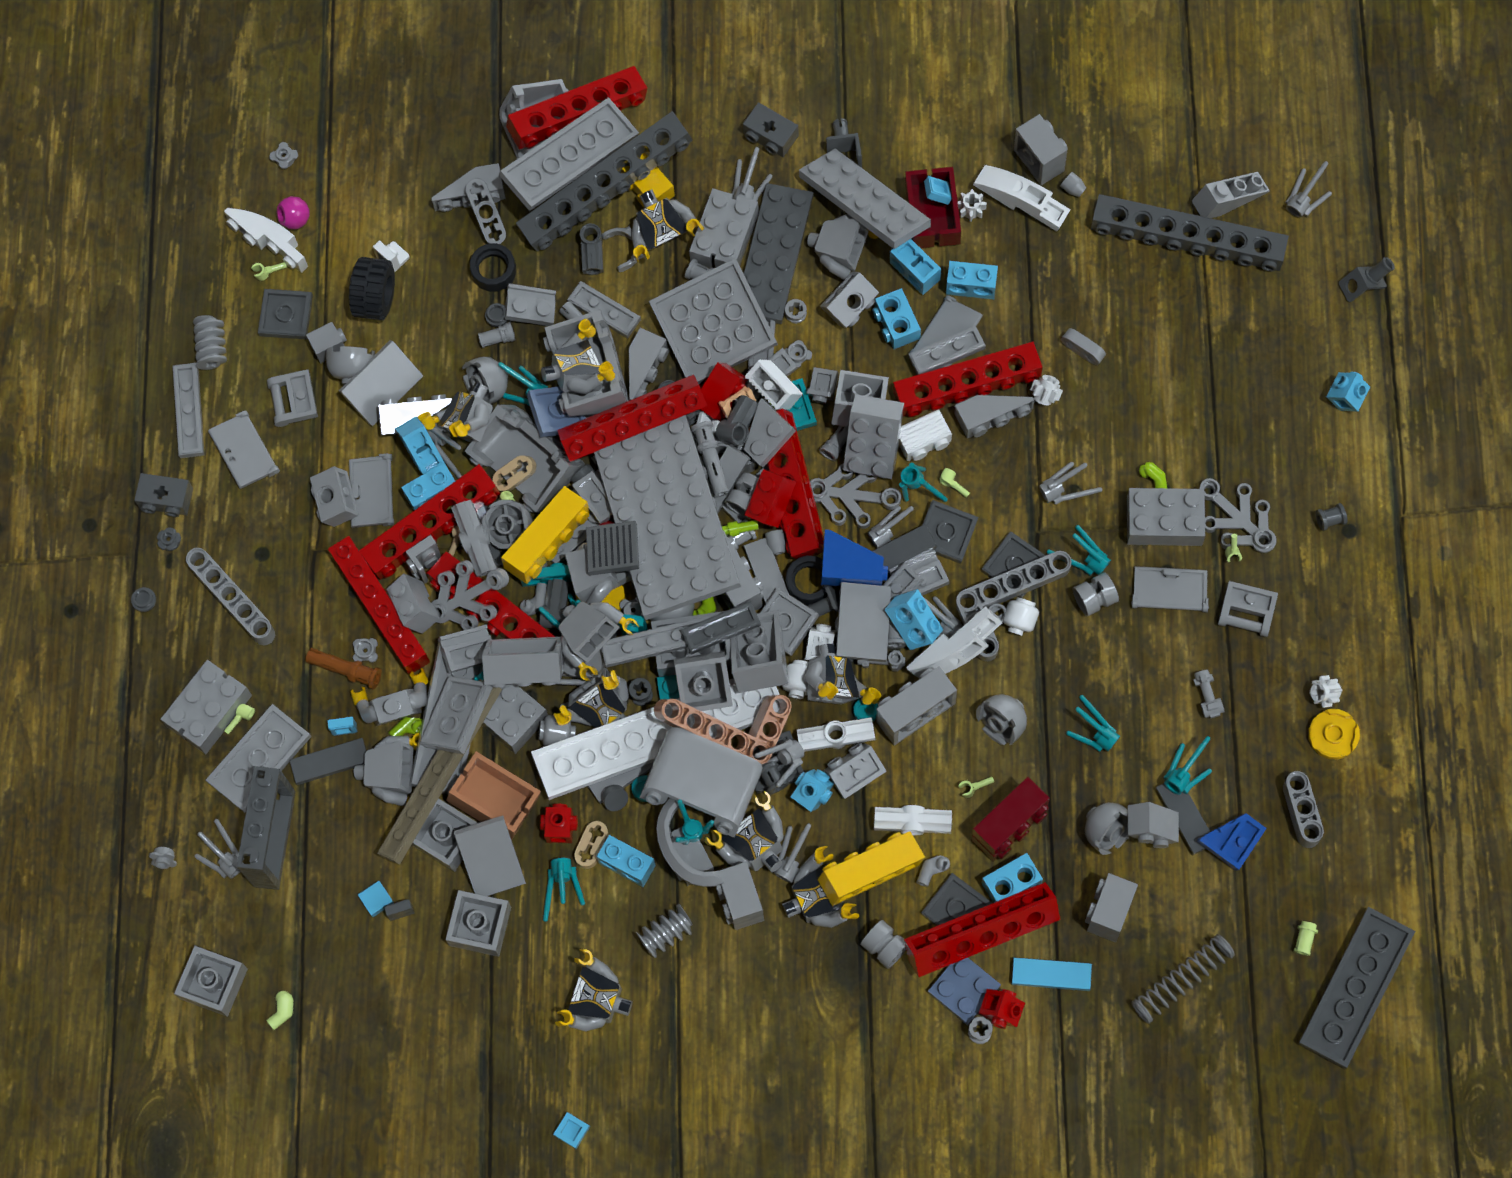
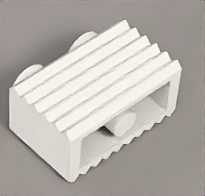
[745,359,803,410]
[899,409,952,461]

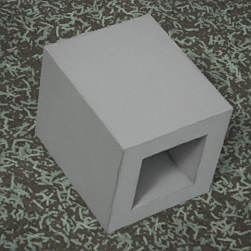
[306,322,347,363]

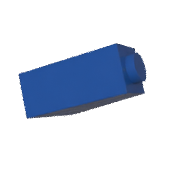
[821,530,888,586]

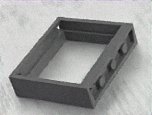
[237,766,296,890]

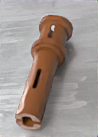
[306,648,382,690]

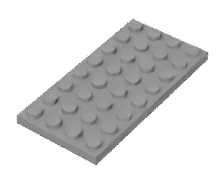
[594,415,741,620]

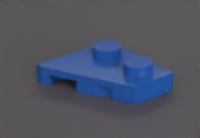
[1197,813,1267,871]

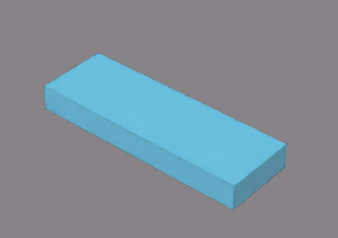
[1012,958,1092,991]

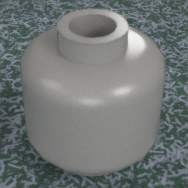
[538,715,576,746]

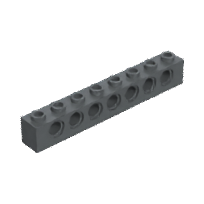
[516,111,693,252]
[1091,194,1289,272]

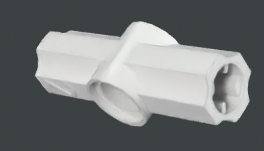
[797,717,875,752]
[874,805,952,836]

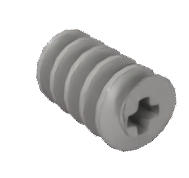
[193,315,227,370]
[636,904,693,958]

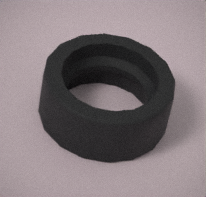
[470,243,516,292]
[786,555,833,605]

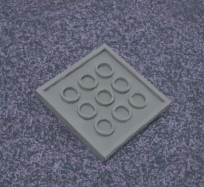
[649,258,778,384]

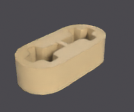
[493,456,537,491]
[574,821,609,869]

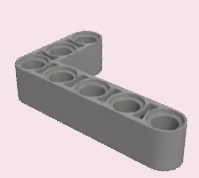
[956,551,1072,661]

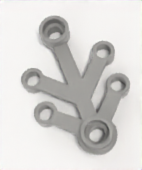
[810,463,901,529]
[1199,478,1276,553]
[432,560,509,630]

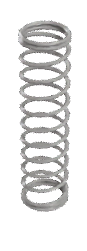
[1132,934,1235,1024]

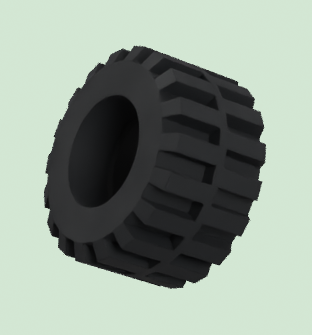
[349,257,395,321]

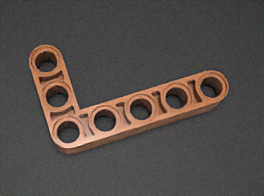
[654,695,792,764]

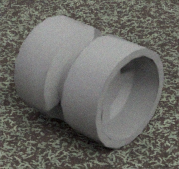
[725,472,759,519]
[1072,573,1119,617]
[861,920,906,969]

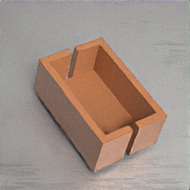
[447,751,541,840]

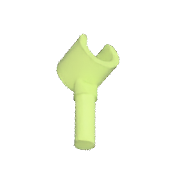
[251,262,287,281]
[940,468,970,498]
[1225,534,1242,562]
[224,704,255,734]
[958,777,994,798]

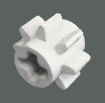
[958,189,987,222]
[1030,375,1063,405]
[1310,675,1342,708]

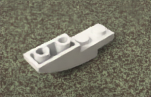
[973,165,1071,231]
[224,208,308,273]
[906,606,1002,679]

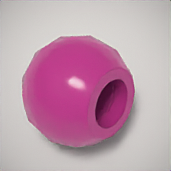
[277,196,310,229]

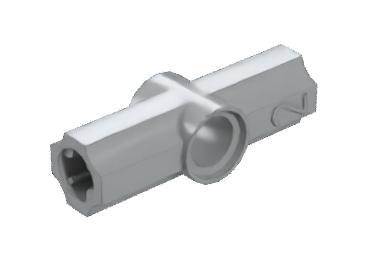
[451,500,497,577]

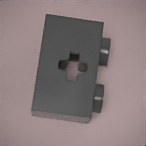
[743,102,799,157]
[134,473,193,517]

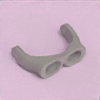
[602,226,644,272]

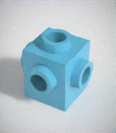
[1326,371,1370,412]
[791,769,834,812]

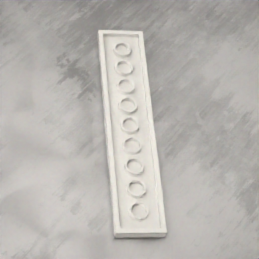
[531,678,780,800]

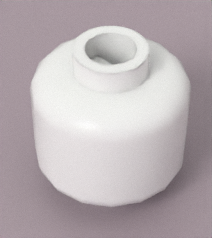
[1003,597,1039,636]
[782,660,809,699]

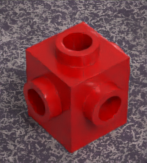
[541,804,578,843]
[979,989,1025,1029]

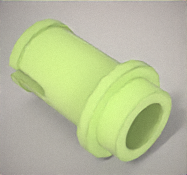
[1294,921,1318,956]

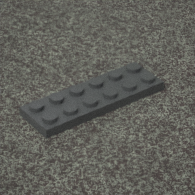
[744,183,813,324]
[1298,907,1415,1069]

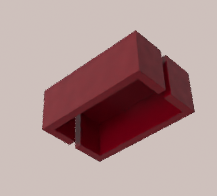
[905,167,961,248]
[971,777,1050,862]

